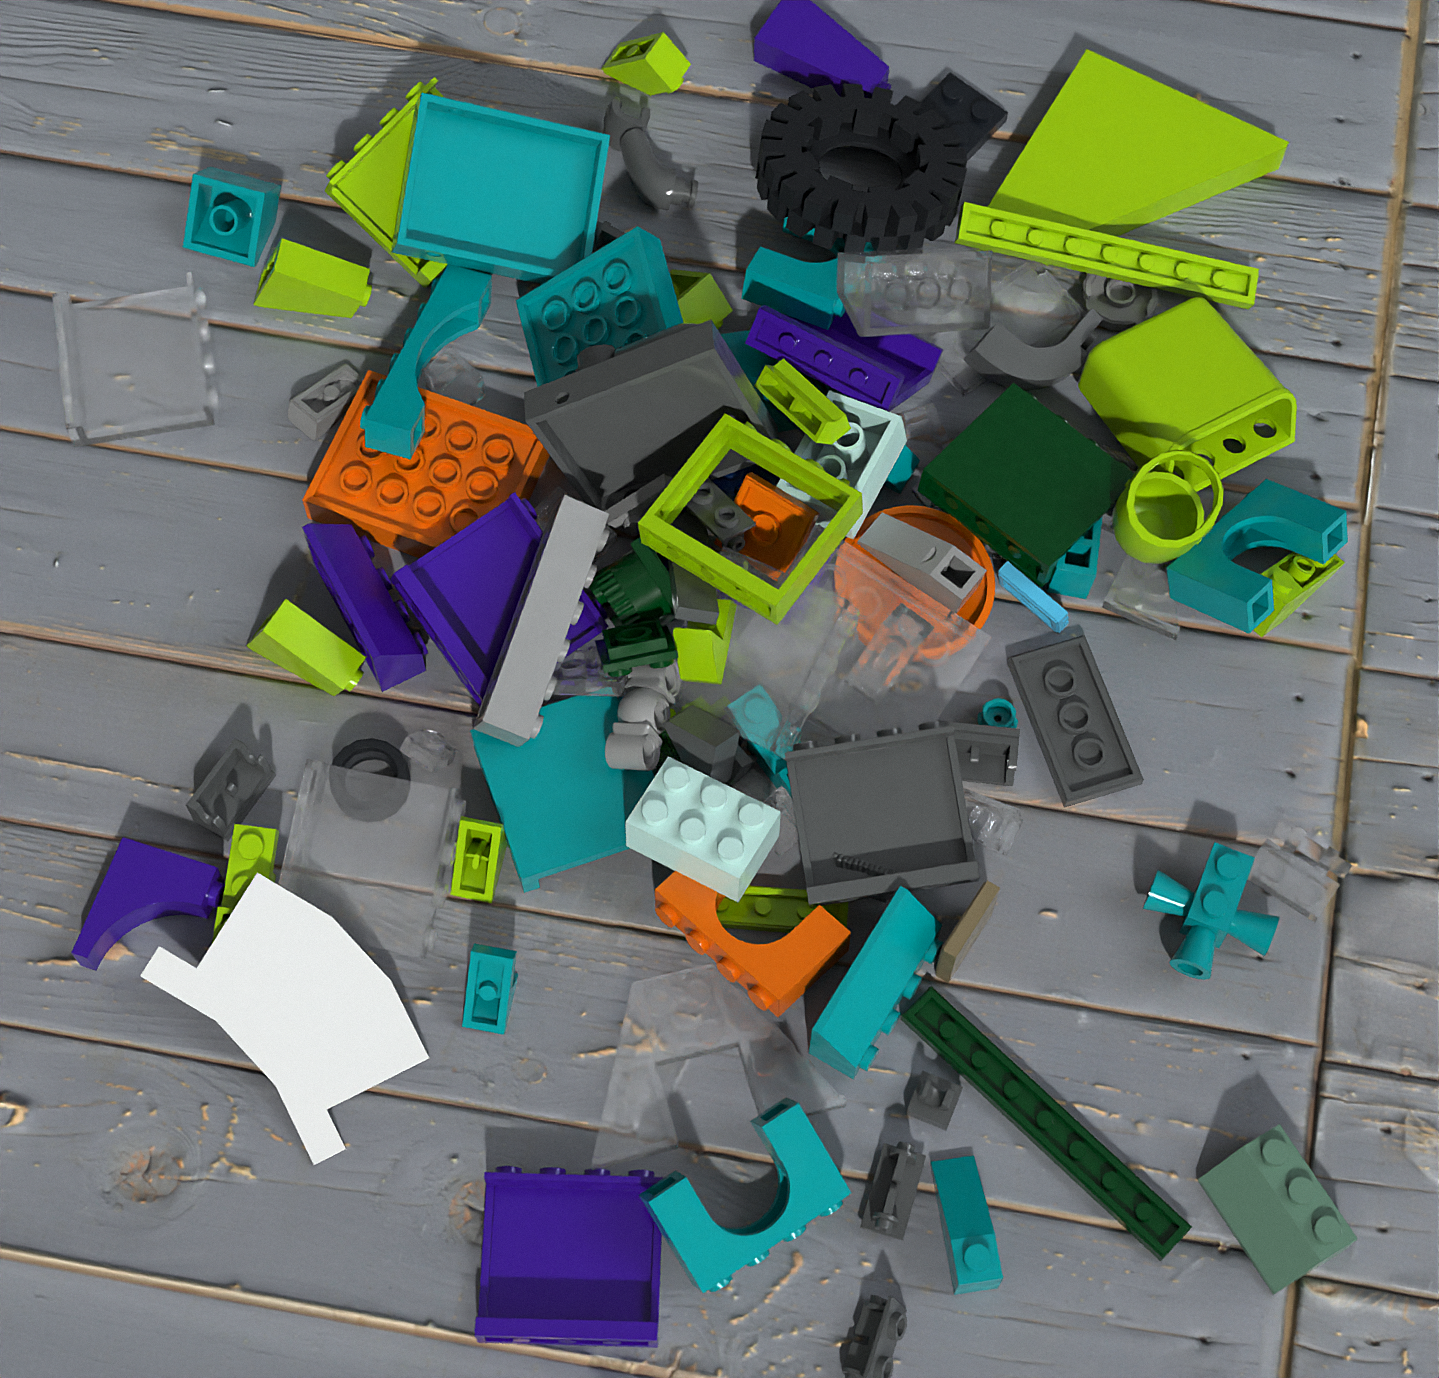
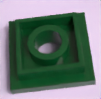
[595,619,679,677]

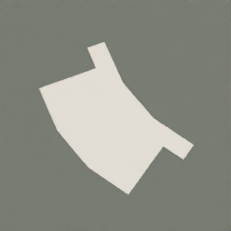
[140,873,429,1165]

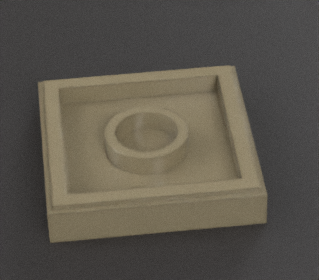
[935,880,1000,983]

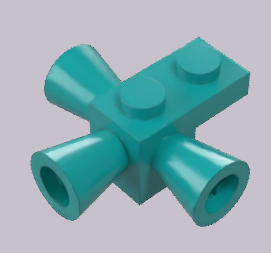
[1143,842,1280,980]

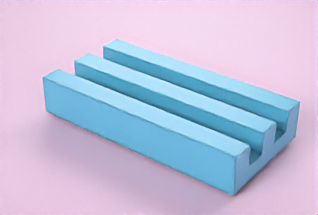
[998,561,1069,633]

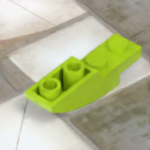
[212,824,279,943]

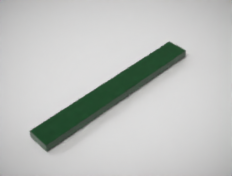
[901,986,1192,1261]

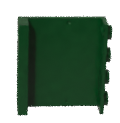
[917,383,1134,587]

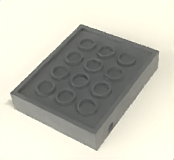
[524,320,779,512]

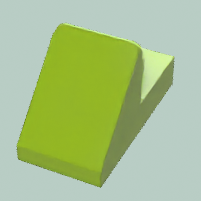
[673,599,737,685]

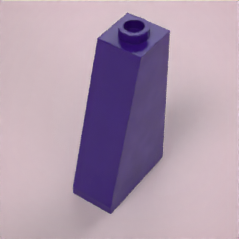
[754,0,891,98]

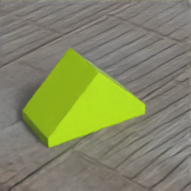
[450,816,507,903]

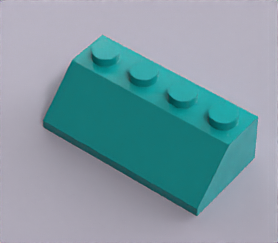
[809,886,944,1079]

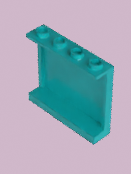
[470,684,654,893]

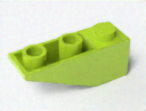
[1254,552,1345,637]

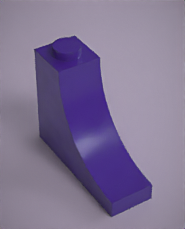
[71,837,225,971]

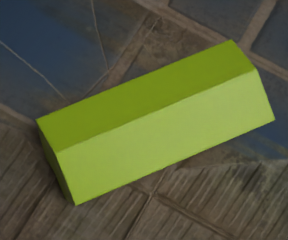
[754,358,851,445]

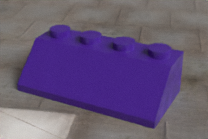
[302,523,428,692]

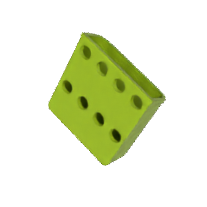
[1078,297,1297,492]

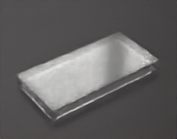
[917,260,1083,397]

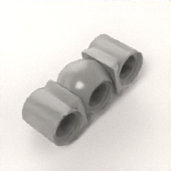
[605,660,682,771]

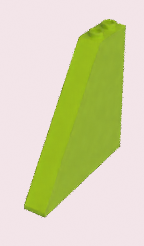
[988,49,1289,266]

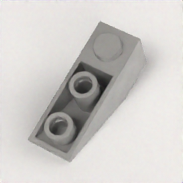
[857,512,987,617]

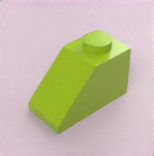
[601,32,691,96]

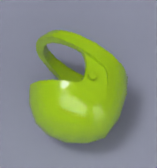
[1112,450,1224,564]

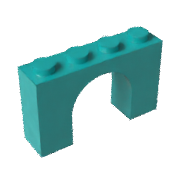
[741,217,875,330]
[1167,479,1348,634]
[639,1097,852,1293]

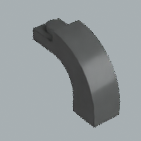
[963,309,1103,390]

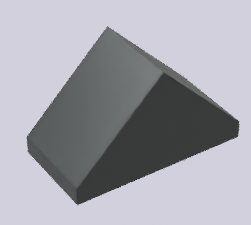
[662,705,740,784]

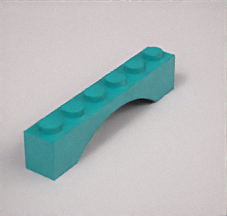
[360,265,492,459]

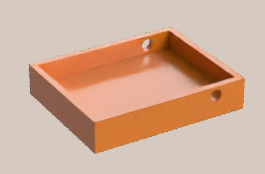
[302,370,550,558]

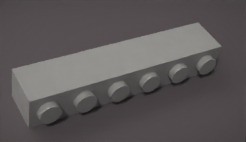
[473,495,610,747]

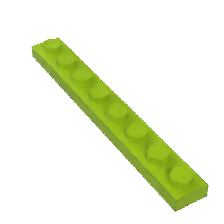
[955,202,1259,309]

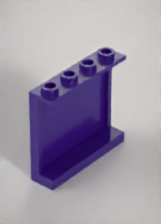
[745,302,944,412]
[390,492,609,708]
[474,1166,663,1348]

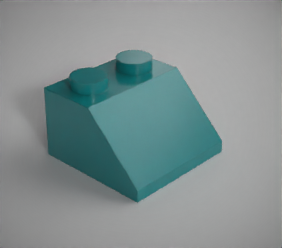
[183,166,281,267]

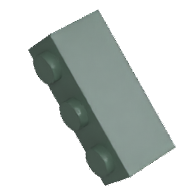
[1197,1124,1358,1295]

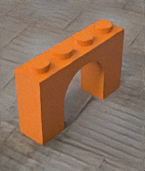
[655,871,851,1018]

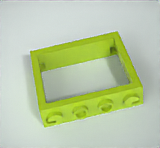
[638,414,863,625]

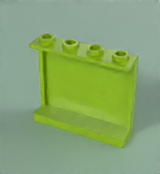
[325,77,448,289]

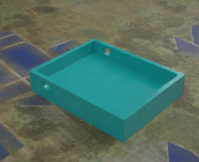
[391,92,610,284]
[516,226,684,468]

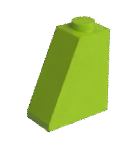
[253,238,372,318]
[246,599,366,696]

